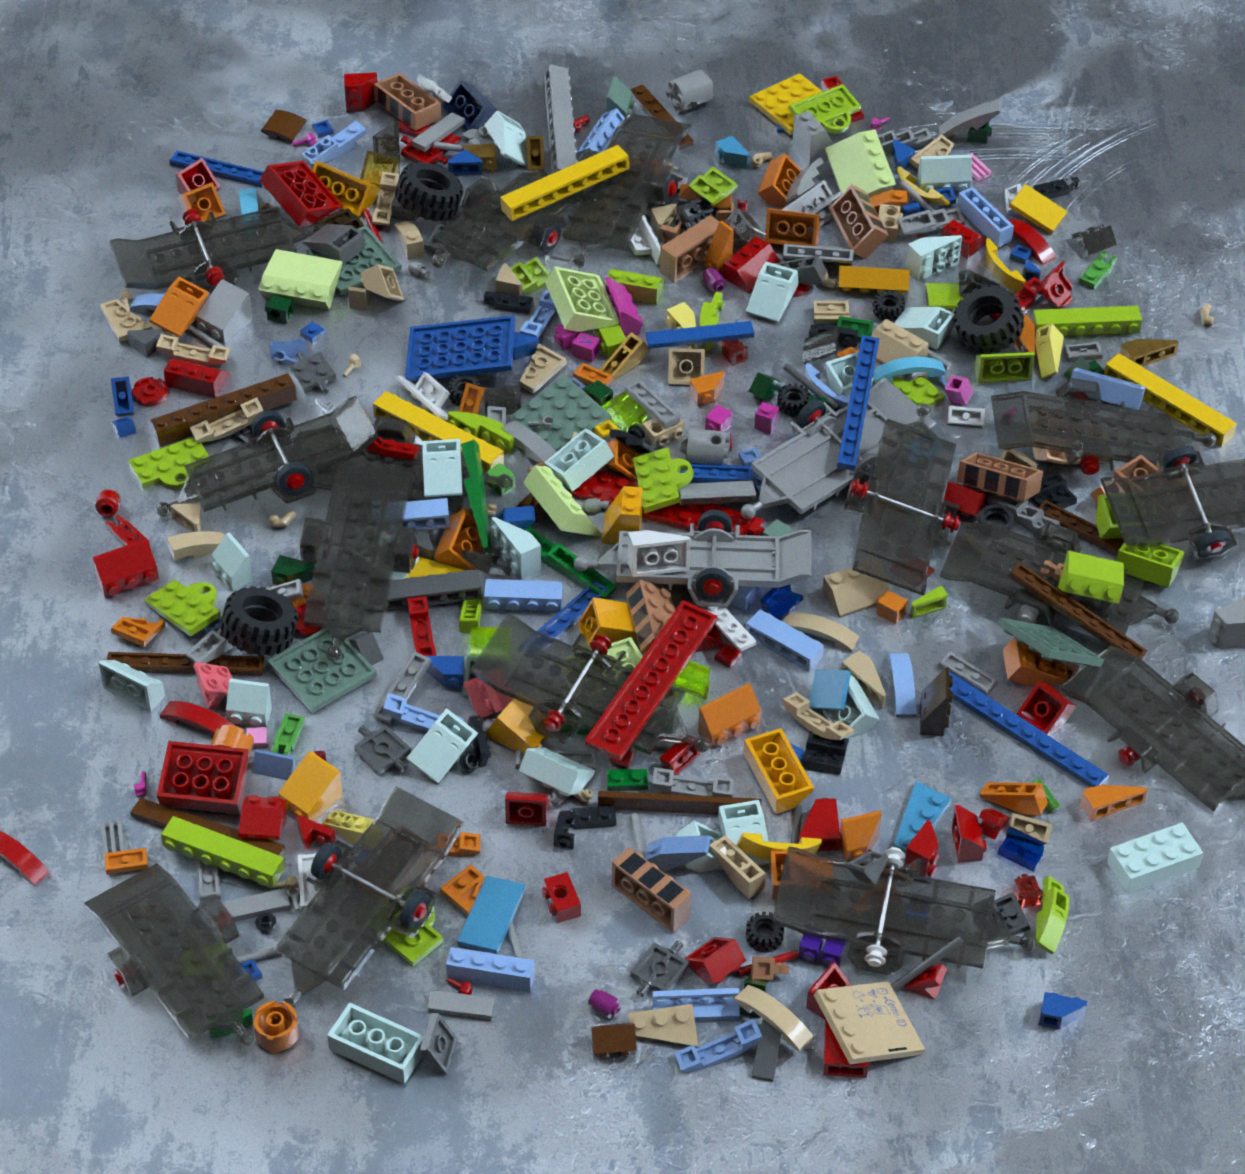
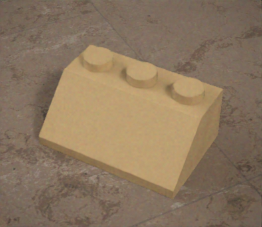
[871,319,929,377]
[822,559,889,618]

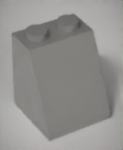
[792,111,833,165]
[196,279,252,343]
[1208,597,1245,649]

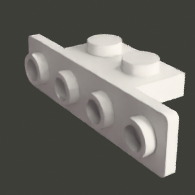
[623,209,660,265]
[396,372,450,421]
[701,606,756,651]

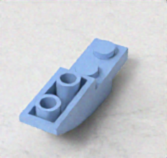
[302,121,367,164]

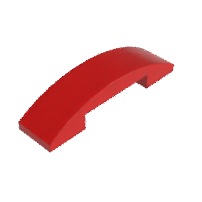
[1008,218,1056,266]
[989,277,1043,321]
[407,596,436,656]
[159,701,235,738]
[0,831,50,886]

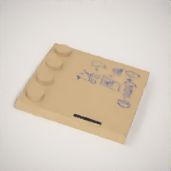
[814,981,925,1064]

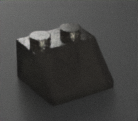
[483,386,521,416]

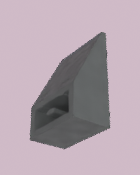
[303,224,365,265]

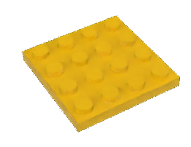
[749,73,823,136]

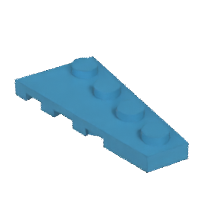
[894,781,951,855]

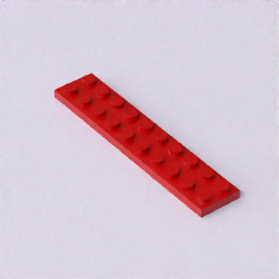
[569,470,757,535]
[585,600,717,761]

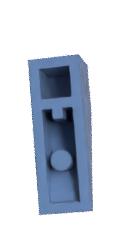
[645,835,711,873]

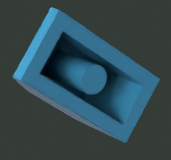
[714,136,750,169]

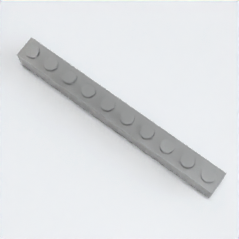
[544,64,578,174]

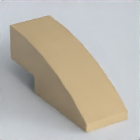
[167,531,224,561]

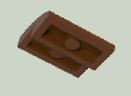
[261,109,307,144]

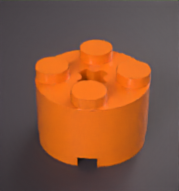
[210,725,254,759]
[253,1001,299,1054]

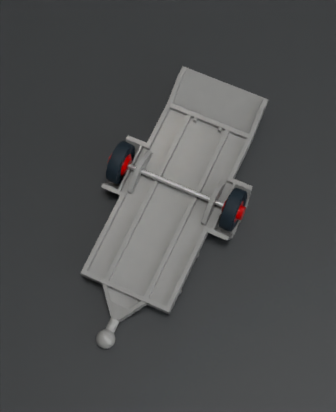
[741,378,936,519]
[574,510,812,607]

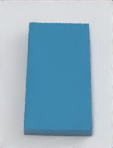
[457,876,526,954]

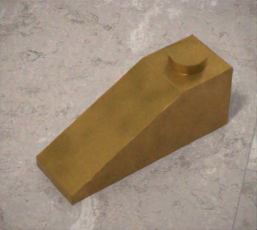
[599,332,650,381]
[1120,339,1179,367]

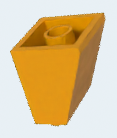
[601,486,643,544]
[577,597,637,652]
[486,692,553,755]
[278,751,343,821]

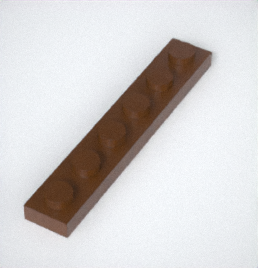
[630,85,694,150]

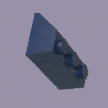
[442,80,498,131]

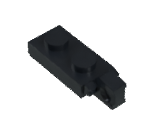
[1032,177,1080,199]
[484,291,534,314]
[809,324,859,347]
[467,715,491,767]
[559,805,617,829]

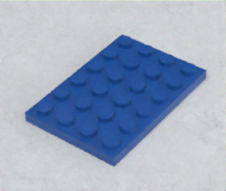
[405,315,516,382]

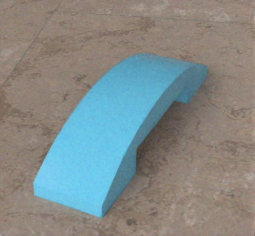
[239,188,261,237]
[873,357,946,384]

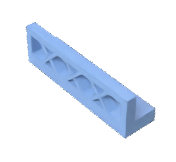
[576,108,627,157]
[652,988,740,1022]

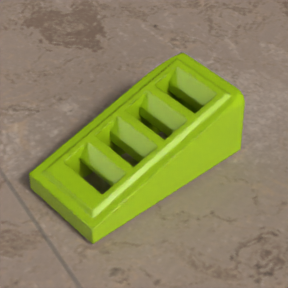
[910,586,948,618]
[459,599,483,633]

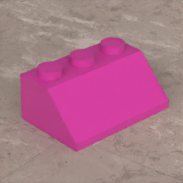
[605,277,643,337]

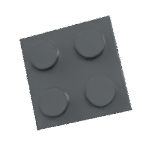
[420,1013,457,1075]

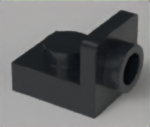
[553,814,575,849]

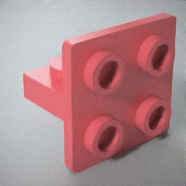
[193,662,232,710]
[463,668,513,718]

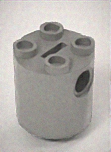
[666,70,713,113]
[680,428,730,465]

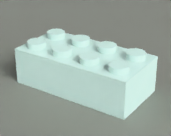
[1107,822,1203,894]
[327,1002,424,1084]

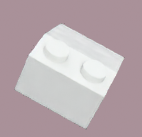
[628,530,691,577]

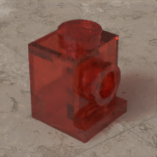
[722,339,749,366]
[1013,874,1043,909]

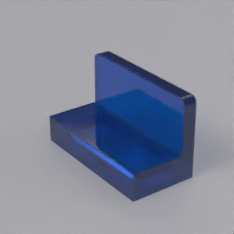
[760,584,804,621]
[997,826,1046,872]

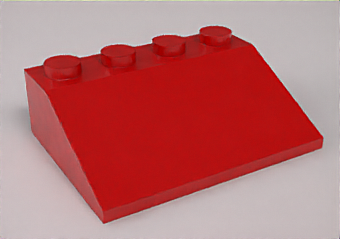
[259,161,344,227]
[156,741,249,815]

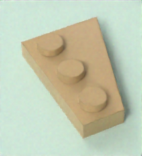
[909,134,954,169]
[100,299,152,342]
[519,344,567,394]
[628,1004,699,1048]

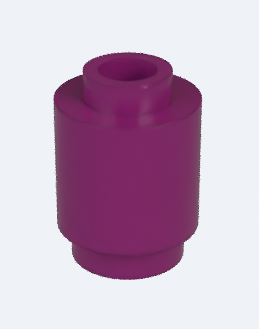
[702,268,726,293]
[588,989,621,1019]

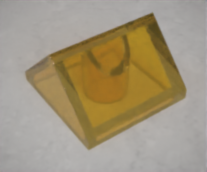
[360,150,400,187]

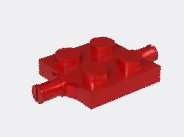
[401,136,448,165]

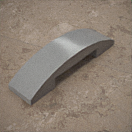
[652,767,734,797]

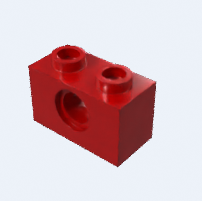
[541,872,581,923]

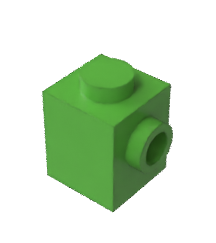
[486,463,516,496]

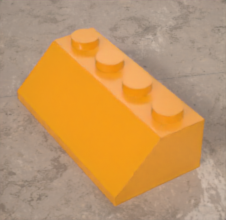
[312,161,381,217]
[838,266,910,294]
[744,728,814,814]

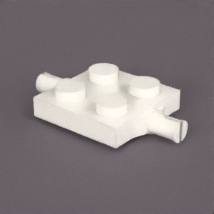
[417,75,452,103]

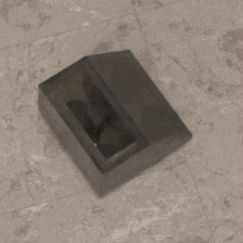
[724,207,766,254]
[1066,224,1117,258]
[959,270,1000,298]

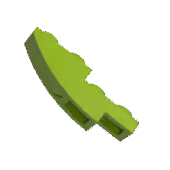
[700,292,725,354]
[447,411,514,453]
[1036,876,1070,955]

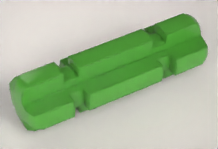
[1032,777,1060,812]

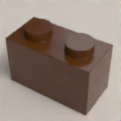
[590,1023,637,1058]

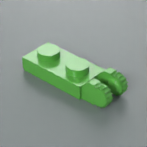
[1079,251,1117,289]
[271,713,305,756]

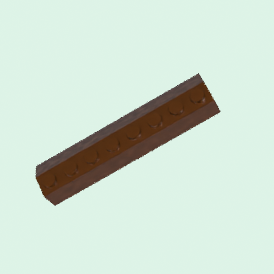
[148,373,297,447]

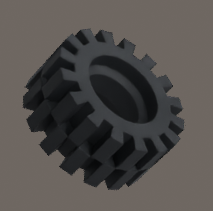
[873,290,905,322]
[448,375,481,406]
[777,383,810,417]
[746,911,784,952]

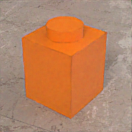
[876,590,908,624]

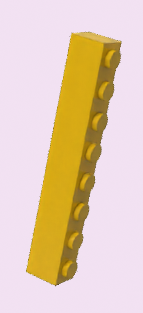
[500,145,630,221]
[1104,353,1237,447]
[373,391,504,474]

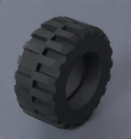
[395,162,464,221]
[953,285,1025,354]
[220,586,298,656]

